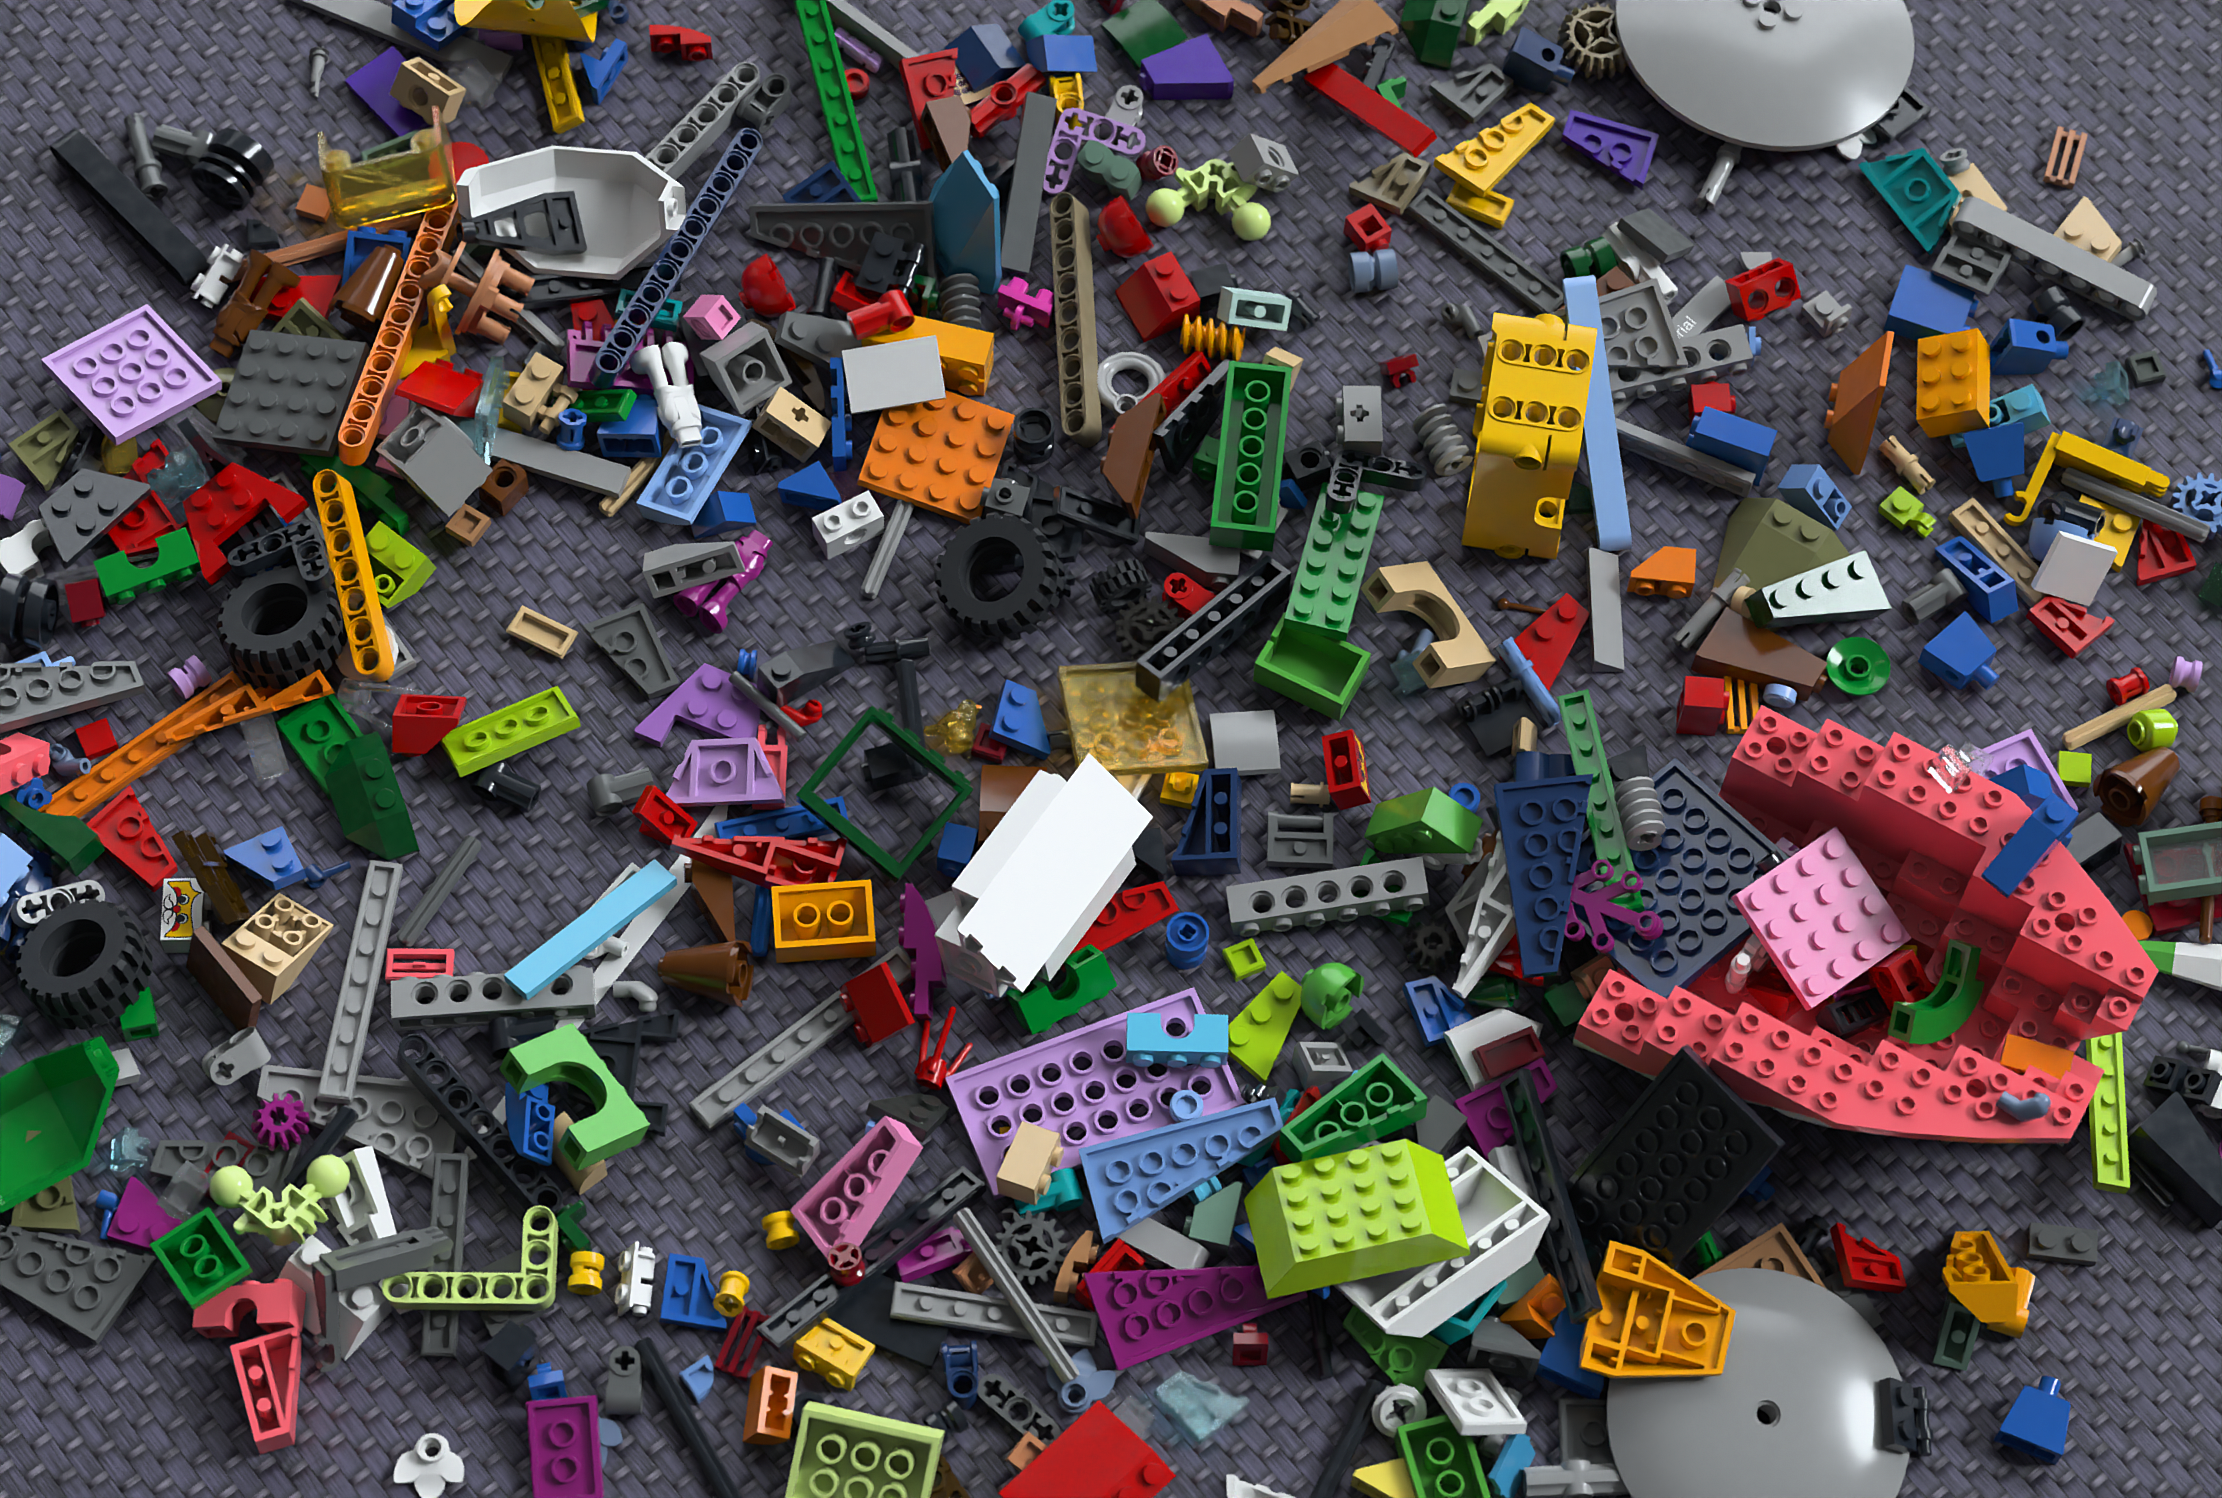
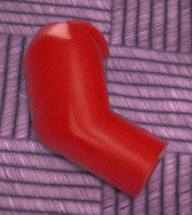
[780,700,823,727]

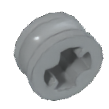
[1940,148,1970,175]

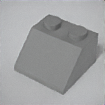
[700,321,792,415]

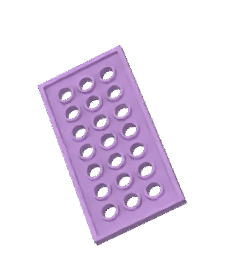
[945,987,1245,1200]

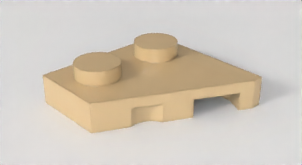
[2053,196,2122,263]

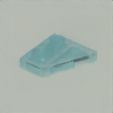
[1153,1370,1250,1445]

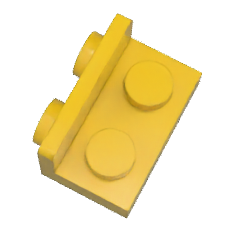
[793,1318,875,1391]

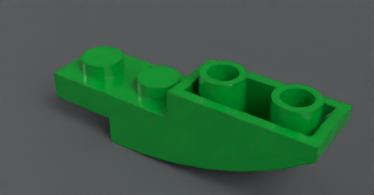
[298,454,410,537]

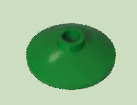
[1826,637,1891,696]

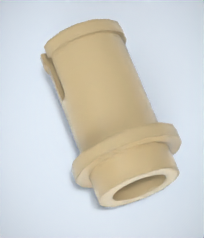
[1290,782,1330,808]

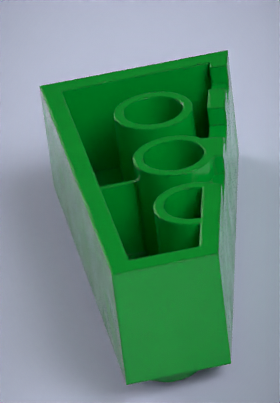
[1280,1052,1427,1163]

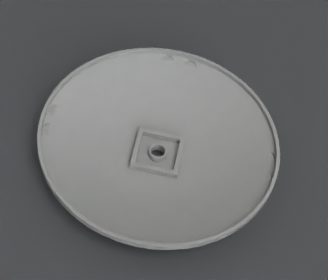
[1615,0,1914,151]

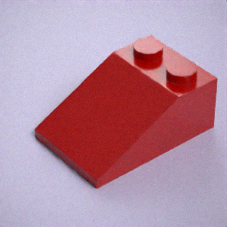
[394,357,491,419]

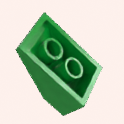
[150,1207,253,1310]

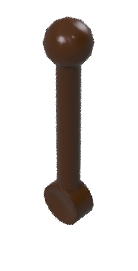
[1497,598,1547,615]

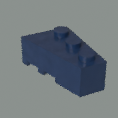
[1171,768,1242,876]

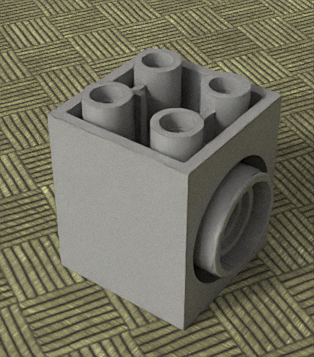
[375,403,493,517]

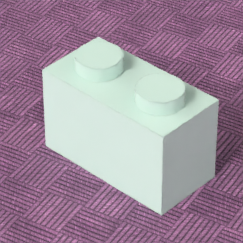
[1217,286,1292,331]

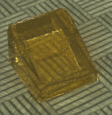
[100,435,138,474]

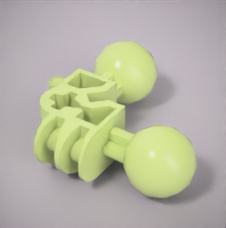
[1146,159,1271,241]
[209,1155,350,1246]

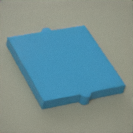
[1489,1434,1536,1498]

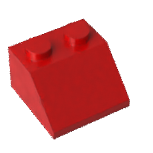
[1115,251,1201,342]
[839,962,915,1049]

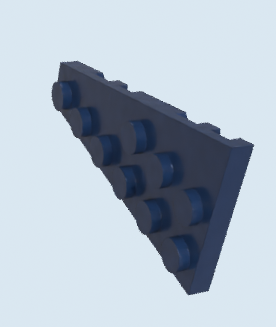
[1494,774,1593,979]

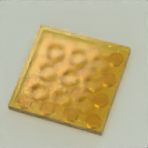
[1056,662,1209,776]

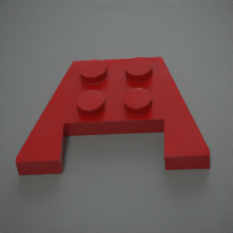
[107,438,194,560]
[182,462,310,585]

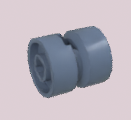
[1348,248,1398,293]

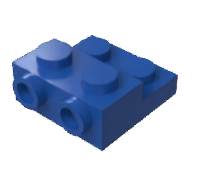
[391,0,472,51]
[342,226,414,286]

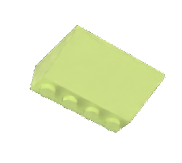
[785,1401,944,1498]

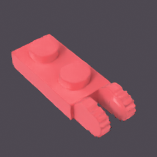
[752,724,788,810]

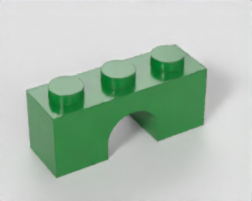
[93,527,202,605]
[1005,944,1117,1035]

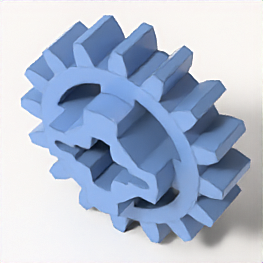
[2169,472,2222,540]

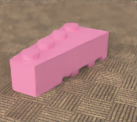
[790,1116,923,1259]

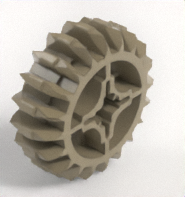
[1557,1,1630,80]

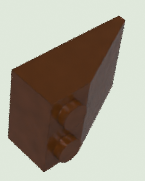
[978,765,1047,850]

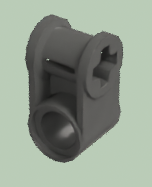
[736,73,791,134]
[606,1346,643,1415]

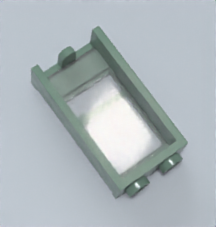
[2132,821,2222,906]

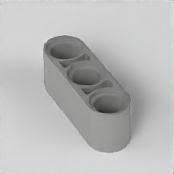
[1109,1217,1210,1270]

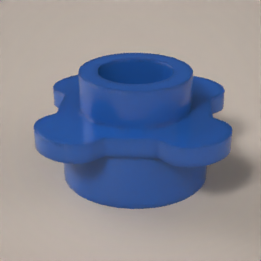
[15,777,52,811]

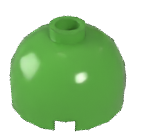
[1300,962,1364,1030]

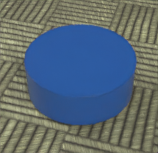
[1448,783,1480,813]

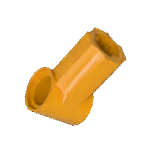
[1987,1267,2035,1339]

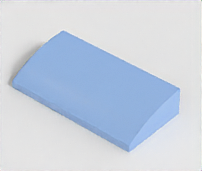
[636,404,753,525]

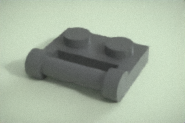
[1267,811,1333,869]

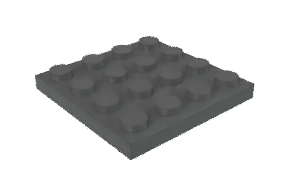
[212,330,370,458]

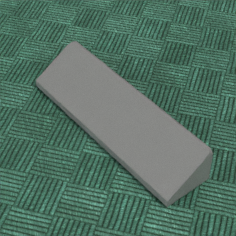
[1586,548,1624,672]

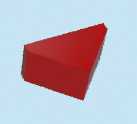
[1746,967,1803,1023]

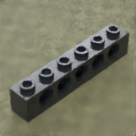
[1135,555,1291,703]

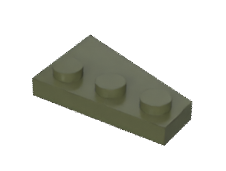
[11,1130,81,1234]

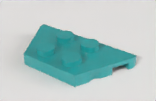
[1858,148,1962,255]

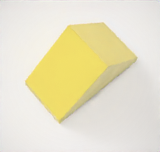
[1350,1458,1416,1498]

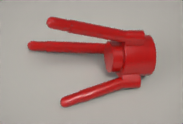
[914,1006,973,1090]

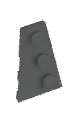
[583,603,679,700]

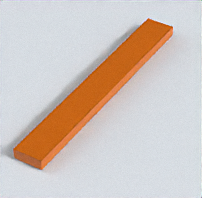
[38,671,245,819]

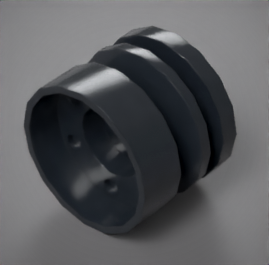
[190,128,274,211]

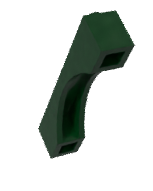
[0,792,105,877]

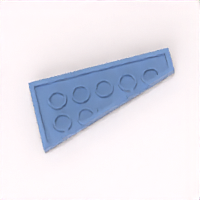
[1078,1097,1284,1244]

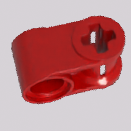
[1162,573,1216,621]

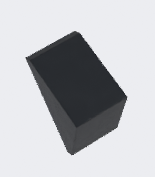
[1132,827,1168,884]

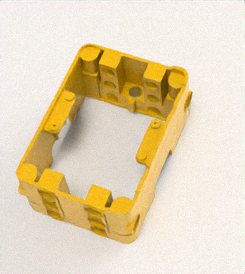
[1461,312,1597,560]

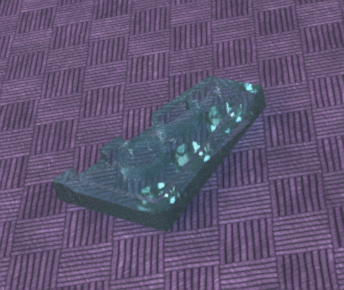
[475,356,510,465]

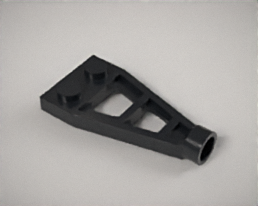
[455,191,587,256]

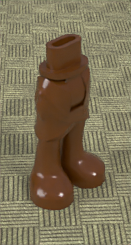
[208,249,301,359]

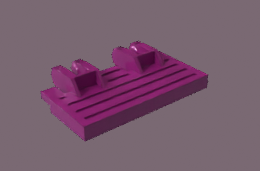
[566,321,694,396]

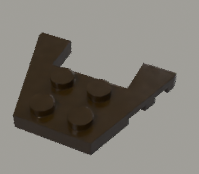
[171,830,252,925]

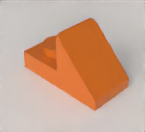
[1499,1273,1566,1339]

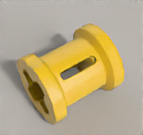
[713,1271,750,1317]

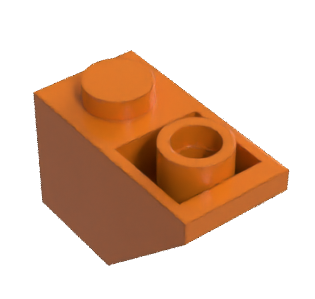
[1627,546,1696,599]

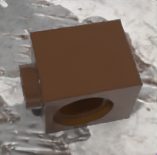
[478,458,529,517]

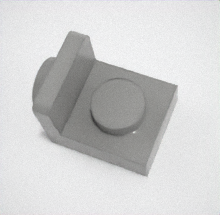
[1801,290,1853,338]

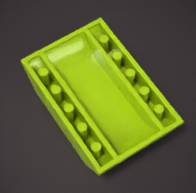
[1244,1139,1471,1299]

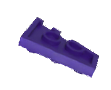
[1561,109,1659,190]

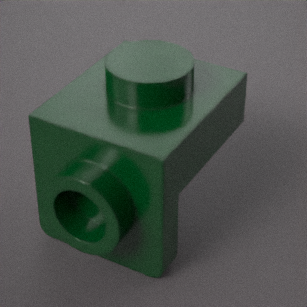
[556,1200,592,1255]

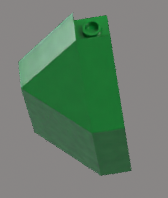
[0,1035,120,1213]

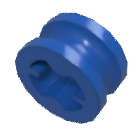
[737,649,757,679]

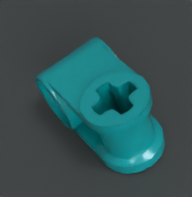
[1017,0,1075,42]

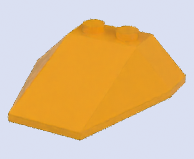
[1579,1241,1736,1378]

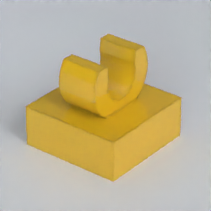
[1160,768,1199,809]

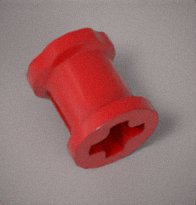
[2106,667,2150,706]

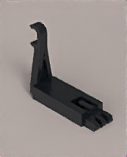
[176,416,289,568]

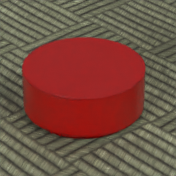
[844,68,870,100]

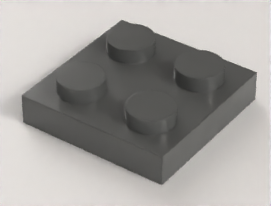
[465,1248,555,1339]

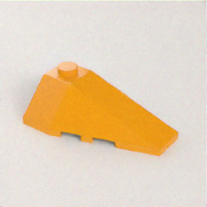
[1942,1231,2018,1326]

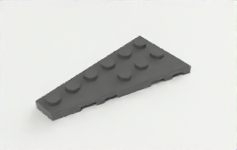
[0,1225,158,1345]

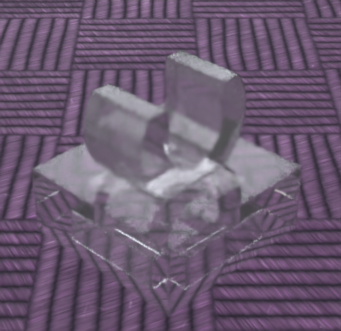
[1927,744,1973,794]

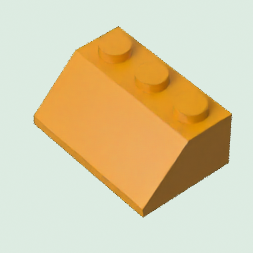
[771,880,876,963]

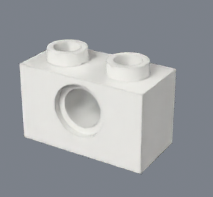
[812,490,884,560]

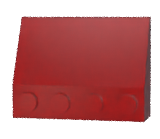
[997,1400,1176,1498]

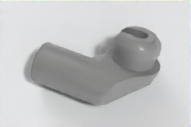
[613,981,658,1012]

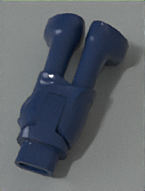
[0,849,54,964]

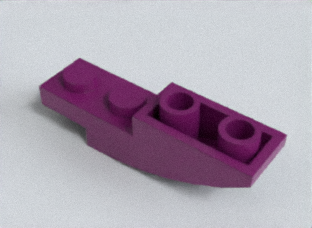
[898,883,947,1021]

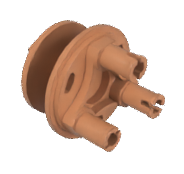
[418,240,535,346]

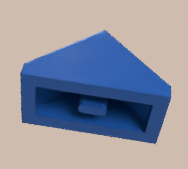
[777,461,842,511]
[691,491,757,539]
[1988,764,2053,809]

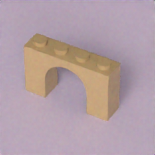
[1360,561,1496,689]

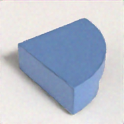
[679,1355,714,1404]

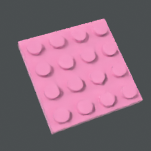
[1731,827,1911,1011]

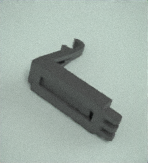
[311,1226,453,1372]

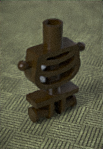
[1261,0,1314,46]

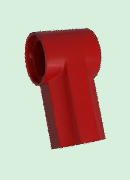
[847,290,915,341]

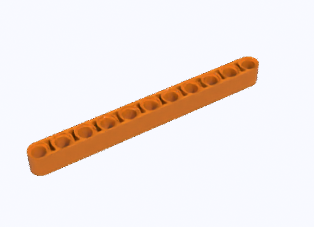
[338,186,461,466]

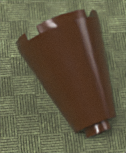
[328,244,404,334]
[2093,746,2180,827]
[658,940,754,1007]

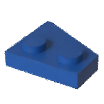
[1402,976,1474,1047]
[659,1253,726,1332]

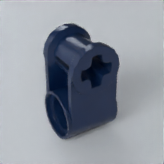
[941,1340,978,1410]

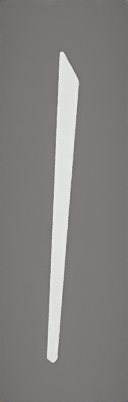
[465,805,728,1160]

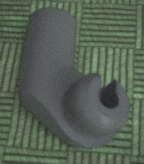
[1441,303,1483,339]

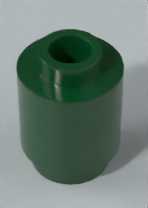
[1468,974,1519,1010]

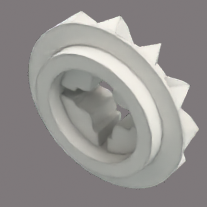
[1371,1383,1427,1437]

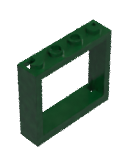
[794,705,973,883]

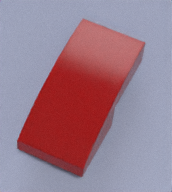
[649,25,713,62]

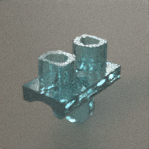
[147,445,205,504]

